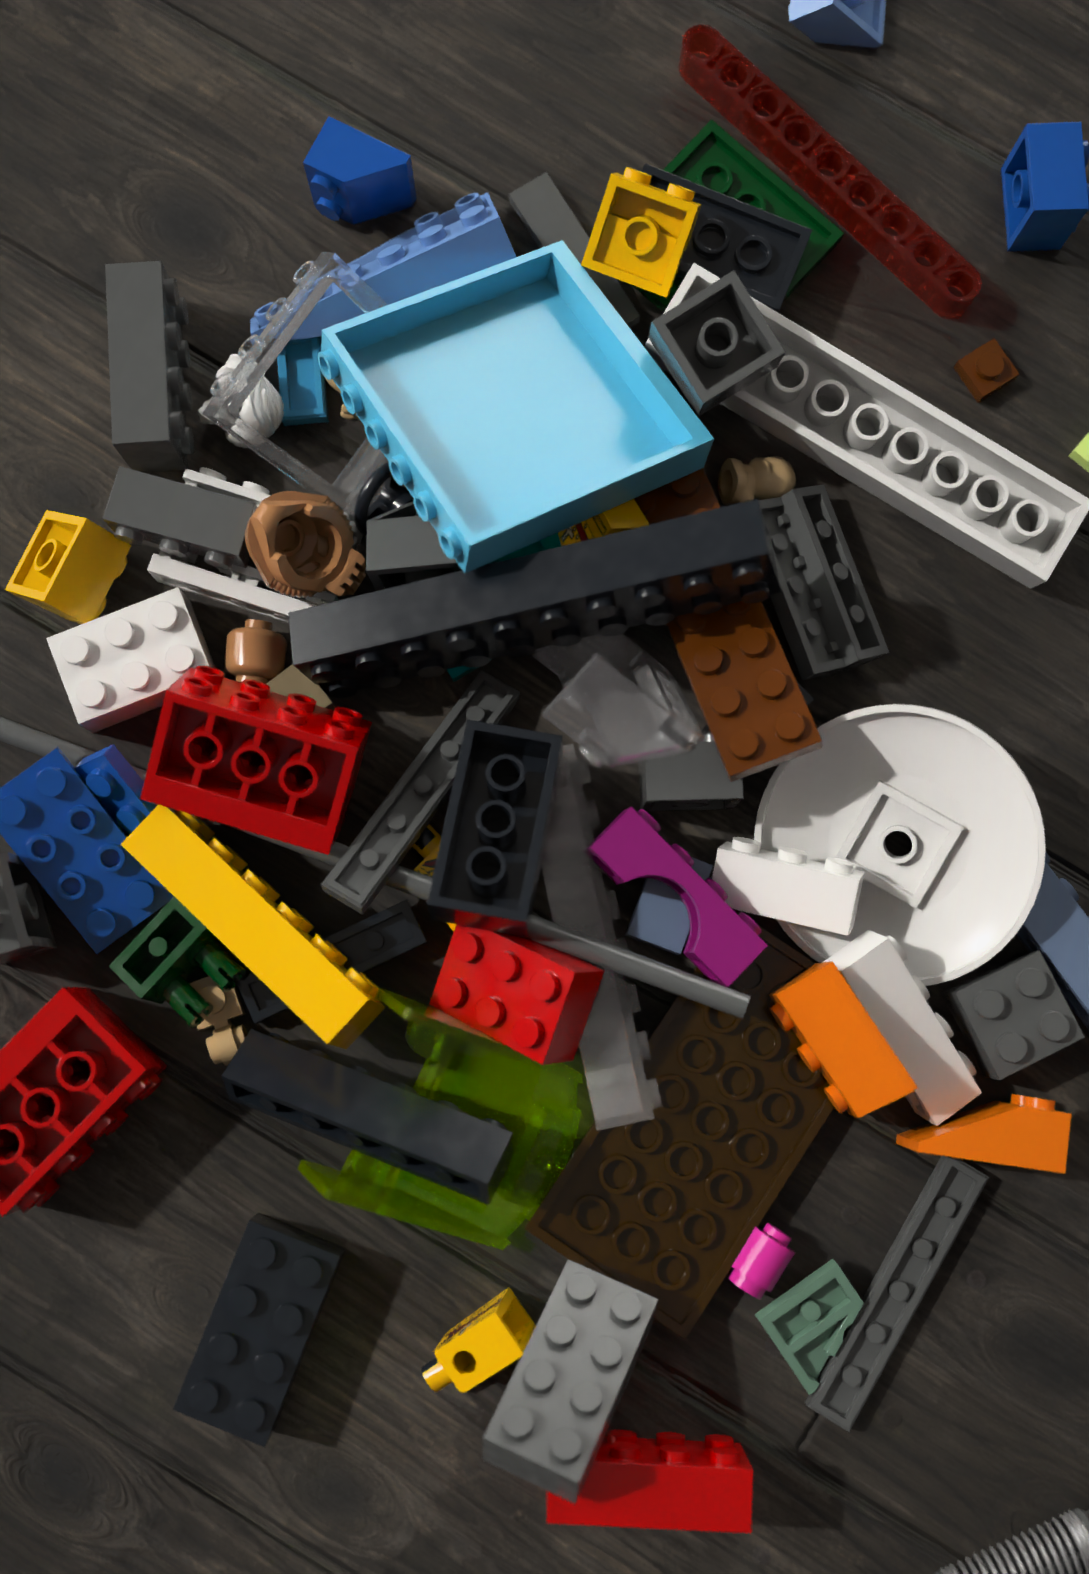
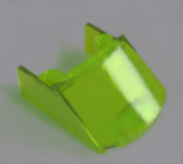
[297,988,583,1250]

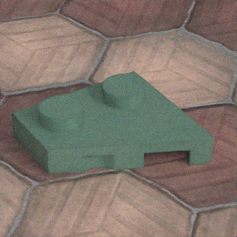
[755,1259,864,1396]

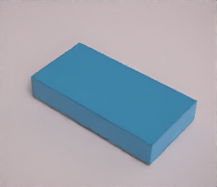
[276,336,329,426]

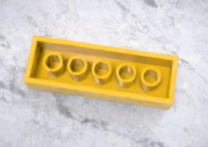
[121,805,385,1049]

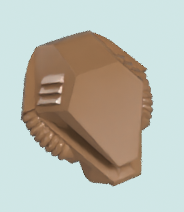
[244,491,366,598]

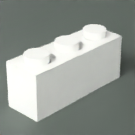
[712,837,865,936]

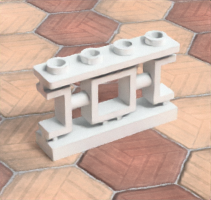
[147,467,363,624]

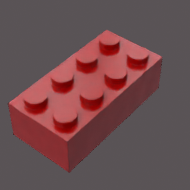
[546,1429,753,1533]

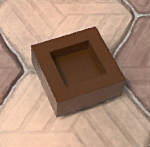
[953,338,1019,403]

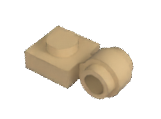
[189,976,248,1066]

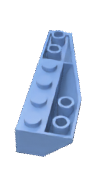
[250,192,516,342]

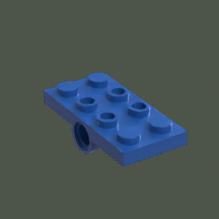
[0,747,174,954]

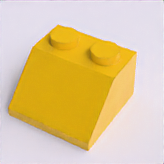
[5,510,132,624]

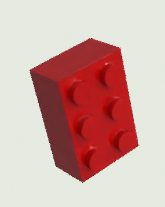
[429,924,605,1065]

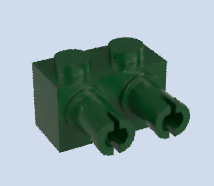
[109,896,246,1028]

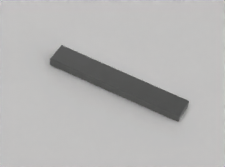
[321,670,520,915]
[805,1156,989,1432]

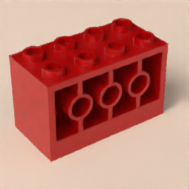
[140,666,372,855]
[0,987,167,1217]

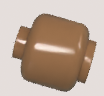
[223,619,287,684]

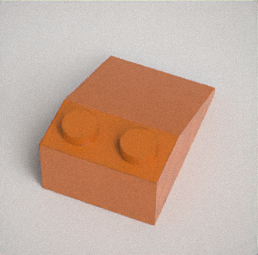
[896,1094,1071,1174]

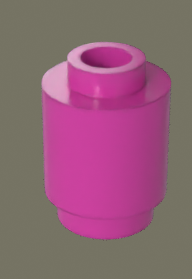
[728,1222,795,1300]

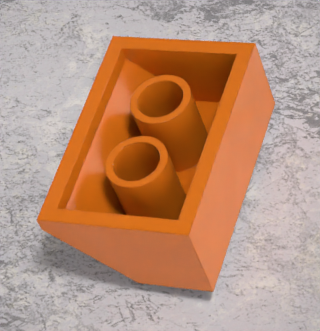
[769,961,918,1118]

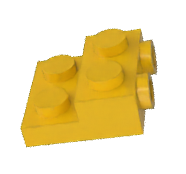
[581,167,702,297]

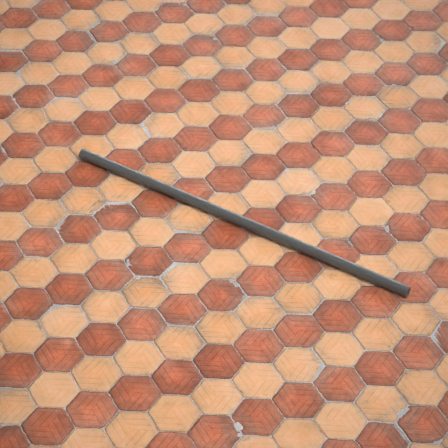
[0,716,751,1019]

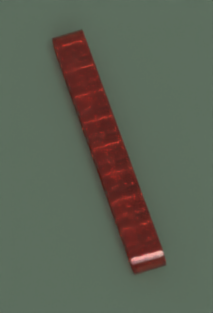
[678,24,982,320]

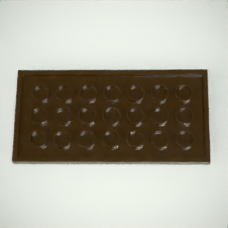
[524,910,834,1339]

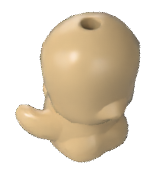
[718,457,796,506]

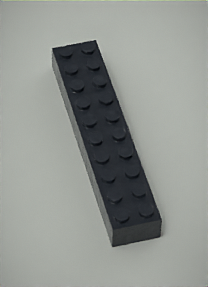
[288,499,781,698]

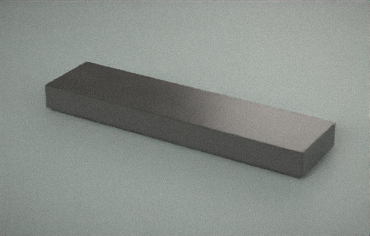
[509,172,640,328]

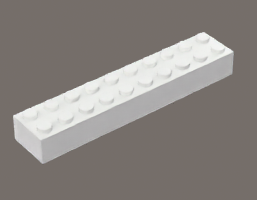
[645,263,1089,589]

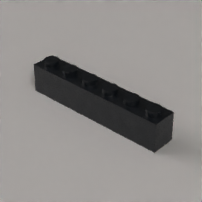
[222,1029,514,1205]

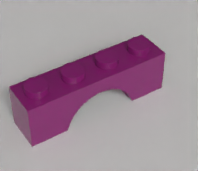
[583,807,768,987]

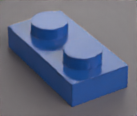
[74,744,158,835]

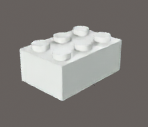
[46,587,216,733]

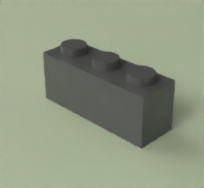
[102,466,257,570]

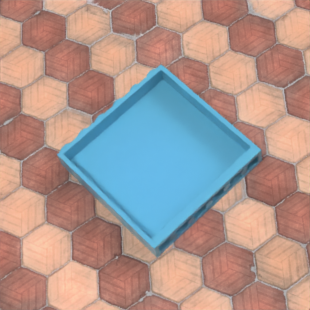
[317,240,714,573]

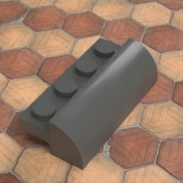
[759,484,889,681]

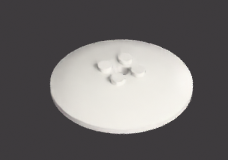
[754,704,1046,986]

